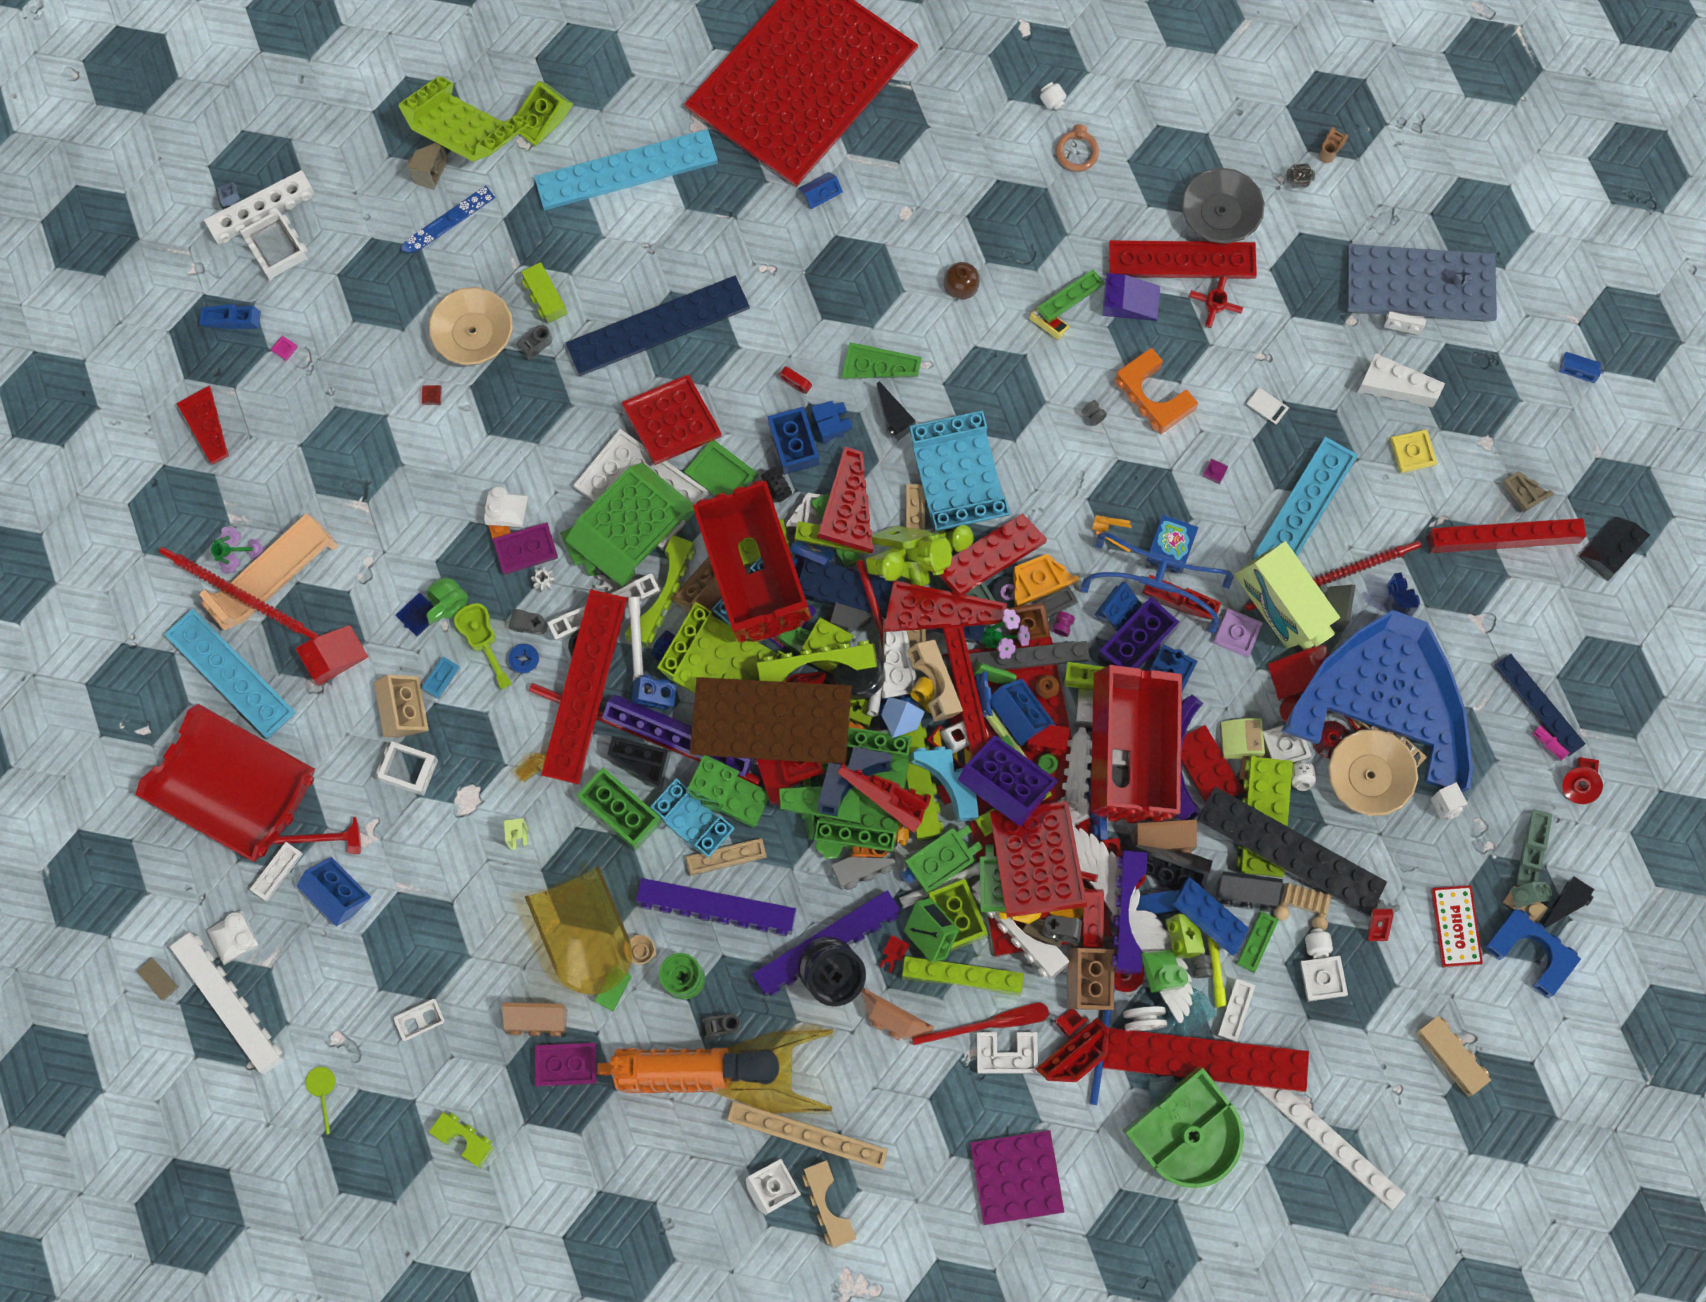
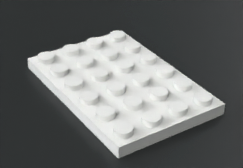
[574,429,709,551]

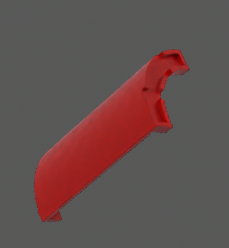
[135,704,315,862]

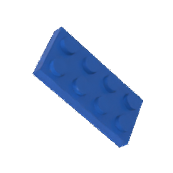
[1172,877,1249,956]

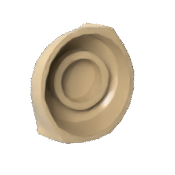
[625,935,657,964]

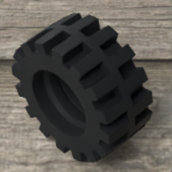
[761,466,792,503]

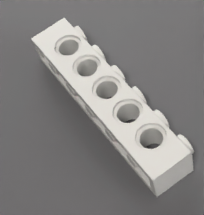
[204,170,315,245]

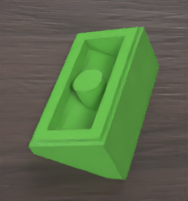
[973,662,1017,685]
[595,966,632,1012]

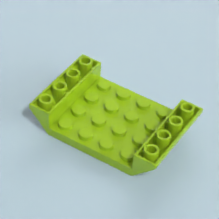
[399,75,530,162]
[657,602,784,694]

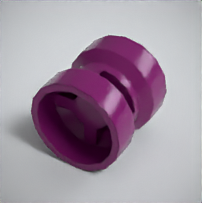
[1051,611,1076,637]

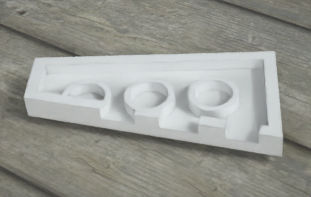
[882,620,917,699]

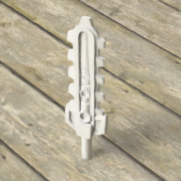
[1058,727,1092,827]

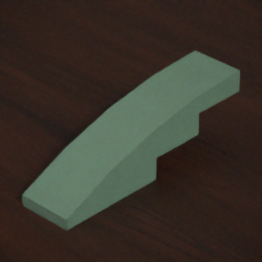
[1515,809,1553,887]

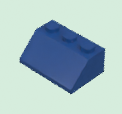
[990,679,1056,746]
[297,857,371,927]

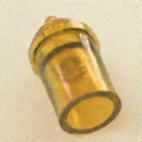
[515,751,547,782]

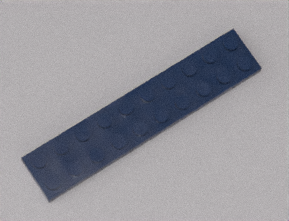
[565,275,750,376]
[799,558,985,644]

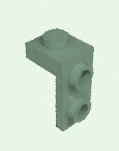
[1510,882,1552,908]

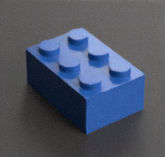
[767,406,820,475]

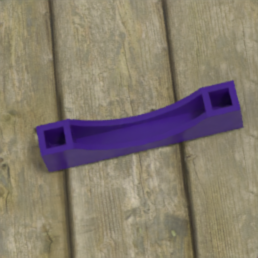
[1111,851,1147,975]

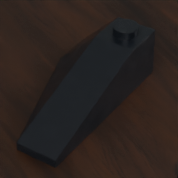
[1132,844,1213,891]

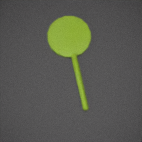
[305,1067,336,1134]

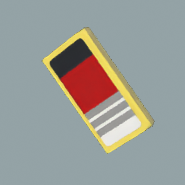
[1030,308,1070,340]

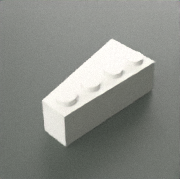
[1357,354,1445,407]

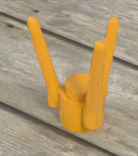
[1092,515,1132,552]

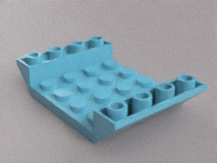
[909,411,1010,531]

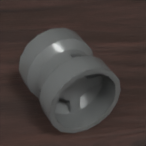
[1081,400,1107,426]
[1191,955,1213,978]

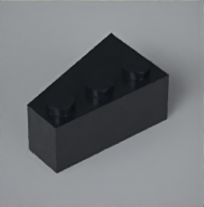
[607,736,671,789]

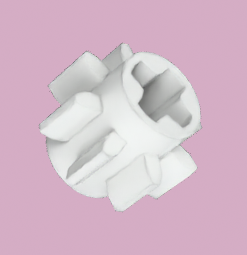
[531,567,556,592]

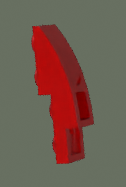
[1142,575,1221,620]

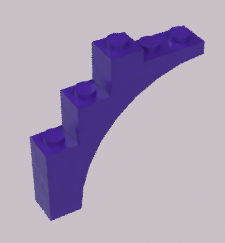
[1176,694,1203,821]

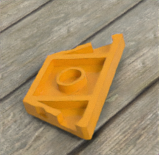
[1013,554,1080,607]

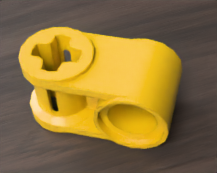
[910,677,934,713]

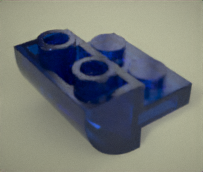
[1384,572,1420,617]

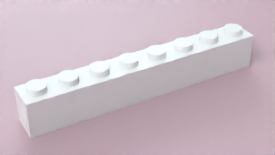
[170,932,284,1075]

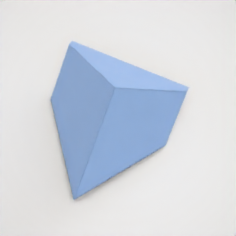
[881,697,925,738]

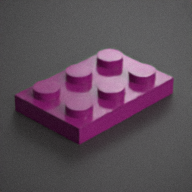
[493,522,558,575]
[535,1043,597,1087]

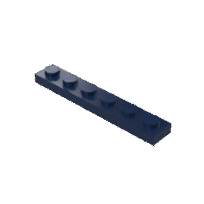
[1494,654,1586,757]

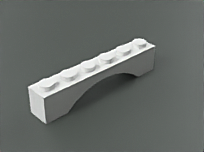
[547,573,662,640]
[971,881,1069,981]

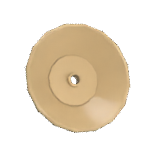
[429,287,513,365]
[1328,729,1418,816]

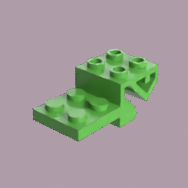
[686,755,769,828]

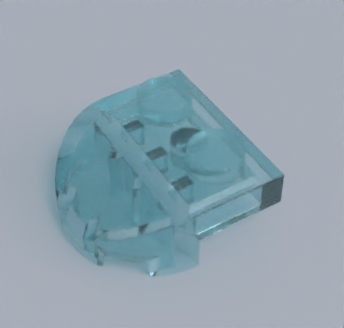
[1167,987,1217,1036]

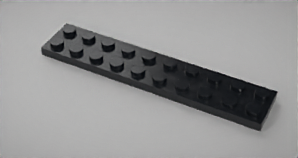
[1197,787,1387,917]

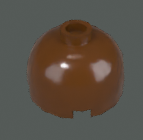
[943,262,980,300]

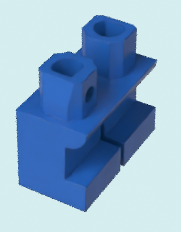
[811,400,852,444]

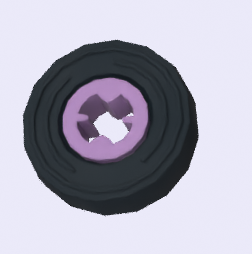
[992,576,1015,609]

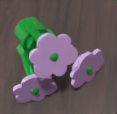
[211,527,264,574]
[982,609,1030,659]

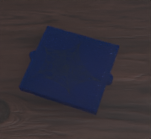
[395,592,434,637]

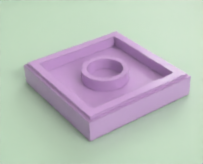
[1213,608,1263,658]

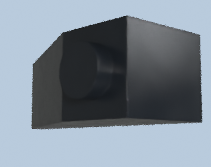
[877,381,916,441]
[1541,876,1595,928]

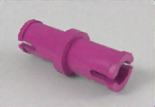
[1532,725,1570,761]

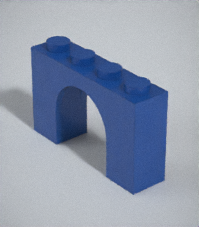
[1484,908,1581,999]

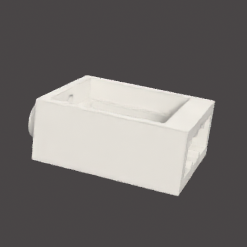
[376,741,438,796]

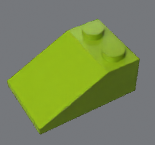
[516,81,573,146]

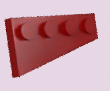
[176,385,229,465]

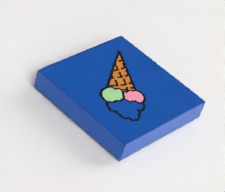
[790,542,836,565]

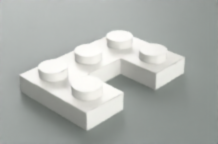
[977,1032,1038,1074]

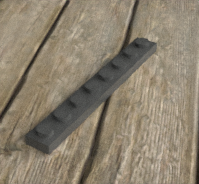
[942,641,1090,677]

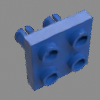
[1150,644,1198,692]

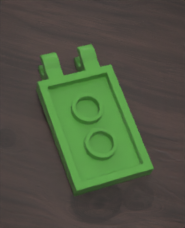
[904,825,983,894]
[980,844,1005,912]

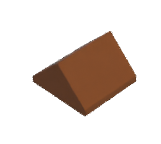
[1007,603,1050,642]

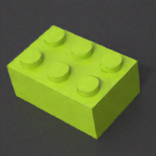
[928,879,988,952]

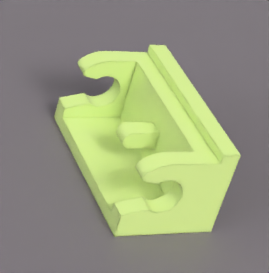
[504,818,529,850]

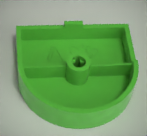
[1122,1066,1244,1188]

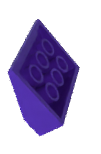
[958,735,1058,827]

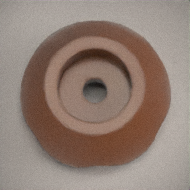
[1035,675,1059,699]

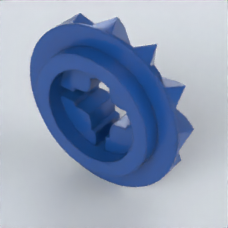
[508,644,539,674]

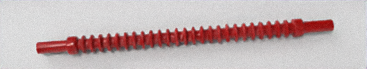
[1244,540,1422,611]
[159,547,319,640]

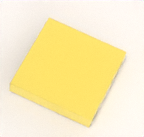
[1390,429,1438,473]

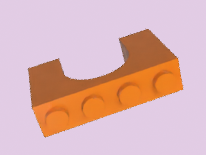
[1115,348,1198,434]

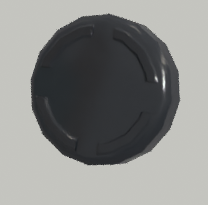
[832,655,885,700]

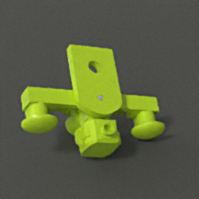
[866,525,974,586]

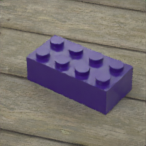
[1098,597,1180,669]

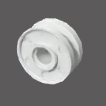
[1123,1006,1167,1031]

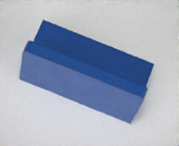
[798,172,843,209]
[1559,352,1602,384]

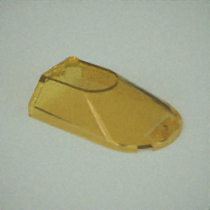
[525,865,632,995]

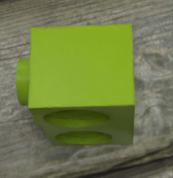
[1064,662,1105,690]

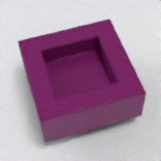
[1203,458,1228,484]

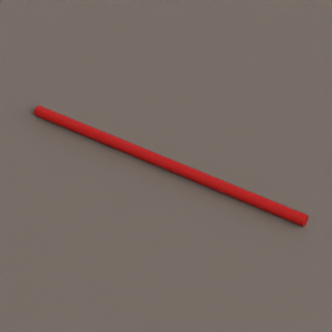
[529,683,762,786]

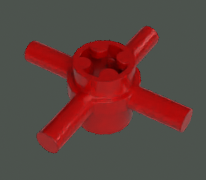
[1189,276,1243,328]

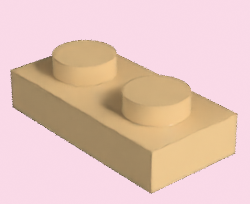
[1502,886,1548,923]

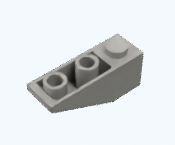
[832,857,895,890]

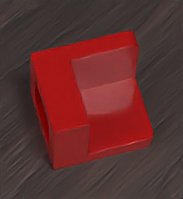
[1055,1009,1087,1038]

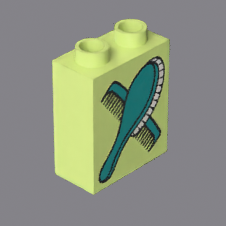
[1234,541,1340,651]

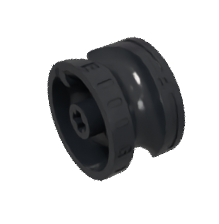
[798,937,866,1007]

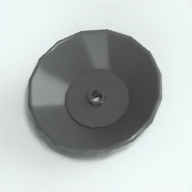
[1181,167,1265,244]

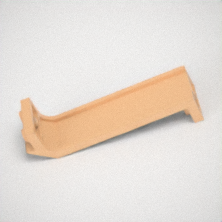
[199,513,339,630]

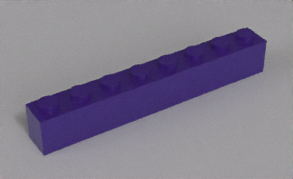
[602,695,754,777]
[636,878,797,937]
[752,890,900,997]

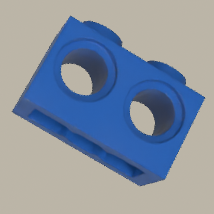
[631,675,677,710]

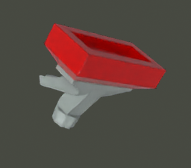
[1367,899,1400,941]

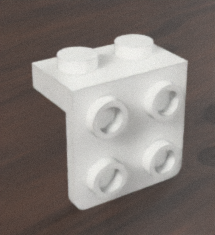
[1384,312,1426,335]

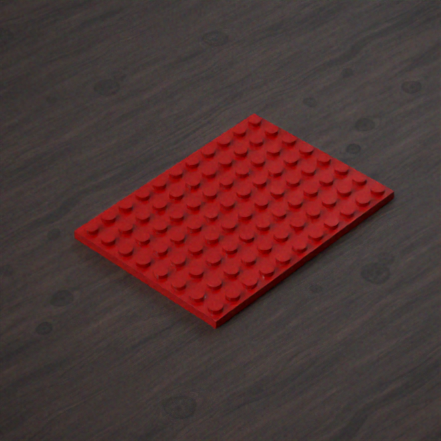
[684,0,918,187]

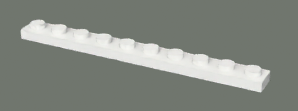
[1252,1086,1406,1210]

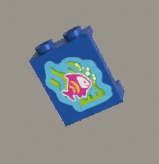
[1146,515,1199,573]

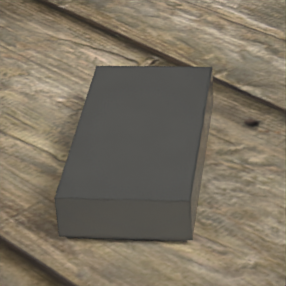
[1035,586,1078,618]

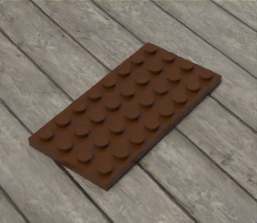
[690,677,852,765]

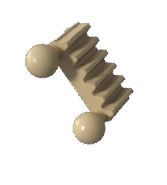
[1273,883,1332,931]

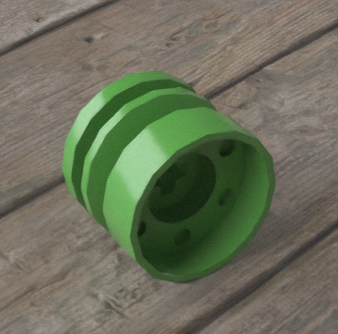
[659,953,705,1000]

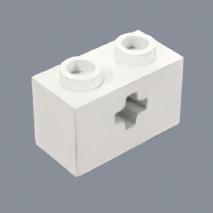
[1431,782,1468,820]

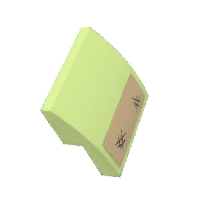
[1220,718,1265,759]

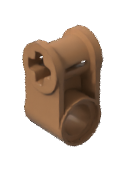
[1319,127,1349,163]

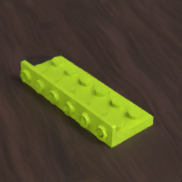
[1236,755,1293,878]

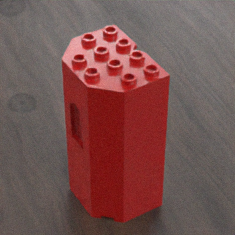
[692,481,812,643]
[1091,665,1182,824]

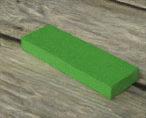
[1236,911,1279,973]

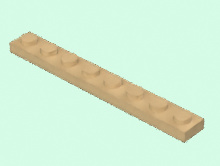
[727,1101,888,1170]

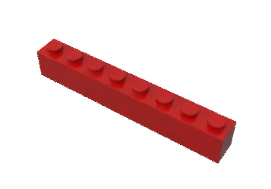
[1427,518,1586,554]

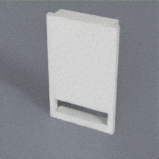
[1247,387,1289,425]

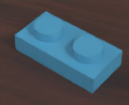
[422,656,460,699]

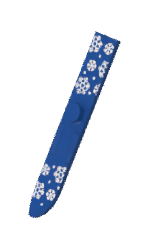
[401,185,495,253]

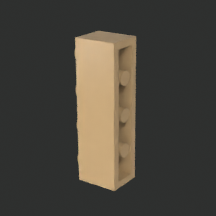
[1416,1016,1491,1097]

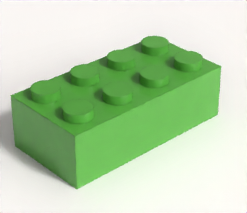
[576,767,662,851]

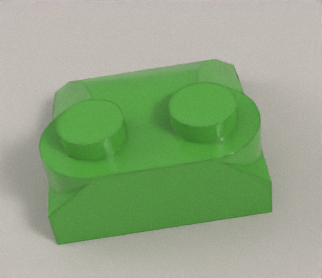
[1141,949,1188,993]

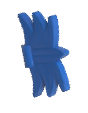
[974,672,993,717]

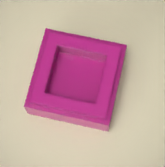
[271,336,298,362]

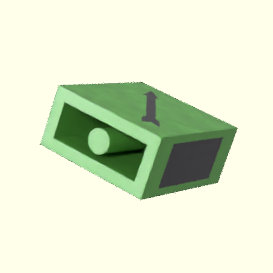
[904,898,960,963]

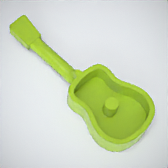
[454,603,512,690]

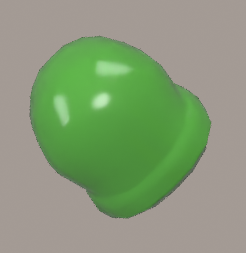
[426,577,468,625]

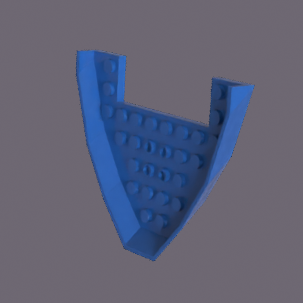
[1281,610,1473,793]

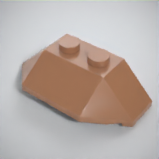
[861,988,934,1041]

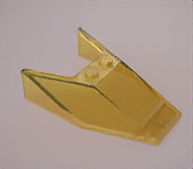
[713,1029,834,1114]

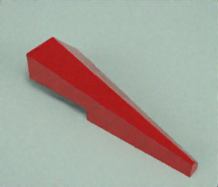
[837,764,931,833]

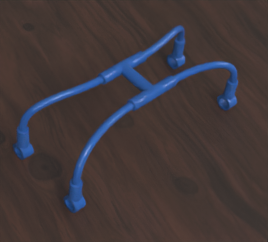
[1080,532,1234,634]

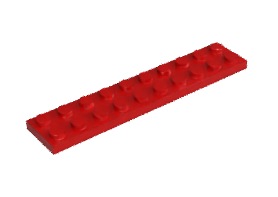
[541,589,628,785]
[1103,1028,1309,1093]

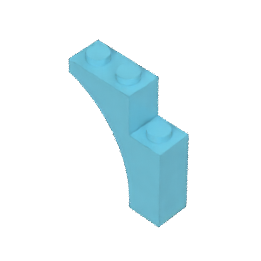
[910,746,979,822]

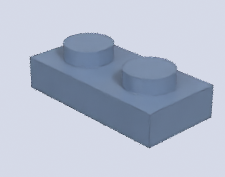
[217,181,240,207]

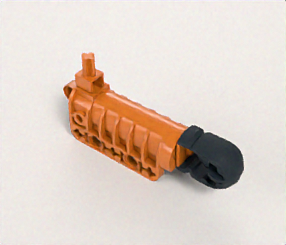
[597,1048,780,1093]

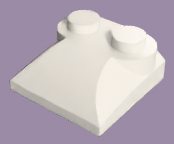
[485,487,528,527]
[206,911,260,965]
[746,1159,801,1215]

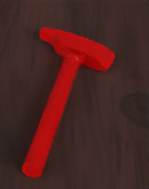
[274,816,361,854]

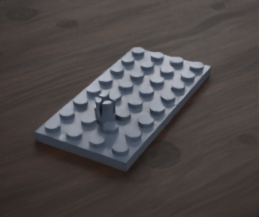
[1347,244,1497,321]

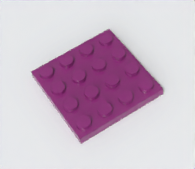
[970,1130,1065,1225]

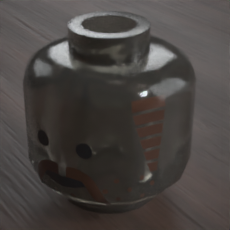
[1286,164,1315,188]

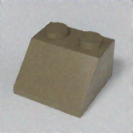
[407,143,448,190]

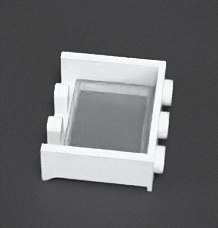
[240,210,308,281]

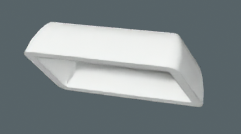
[940,721,988,754]
[394,999,445,1041]

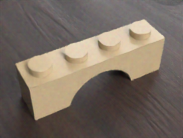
[907,640,963,722]
[802,1160,857,1248]

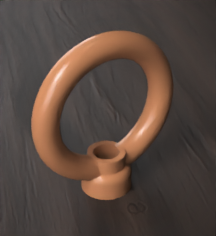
[1056,124,1099,172]

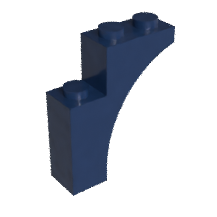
[818,747,892,817]

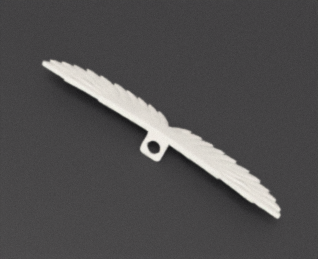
[1073,826,1193,1023]

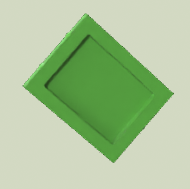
[684,440,759,496]

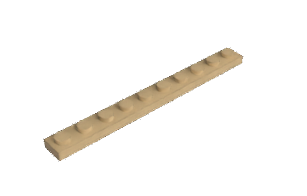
[906,484,926,648]

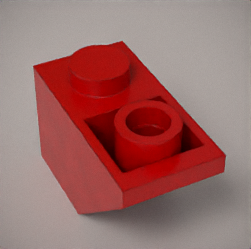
[1027,725,1070,757]

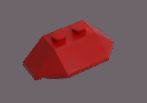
[1035,1018,1109,1082]

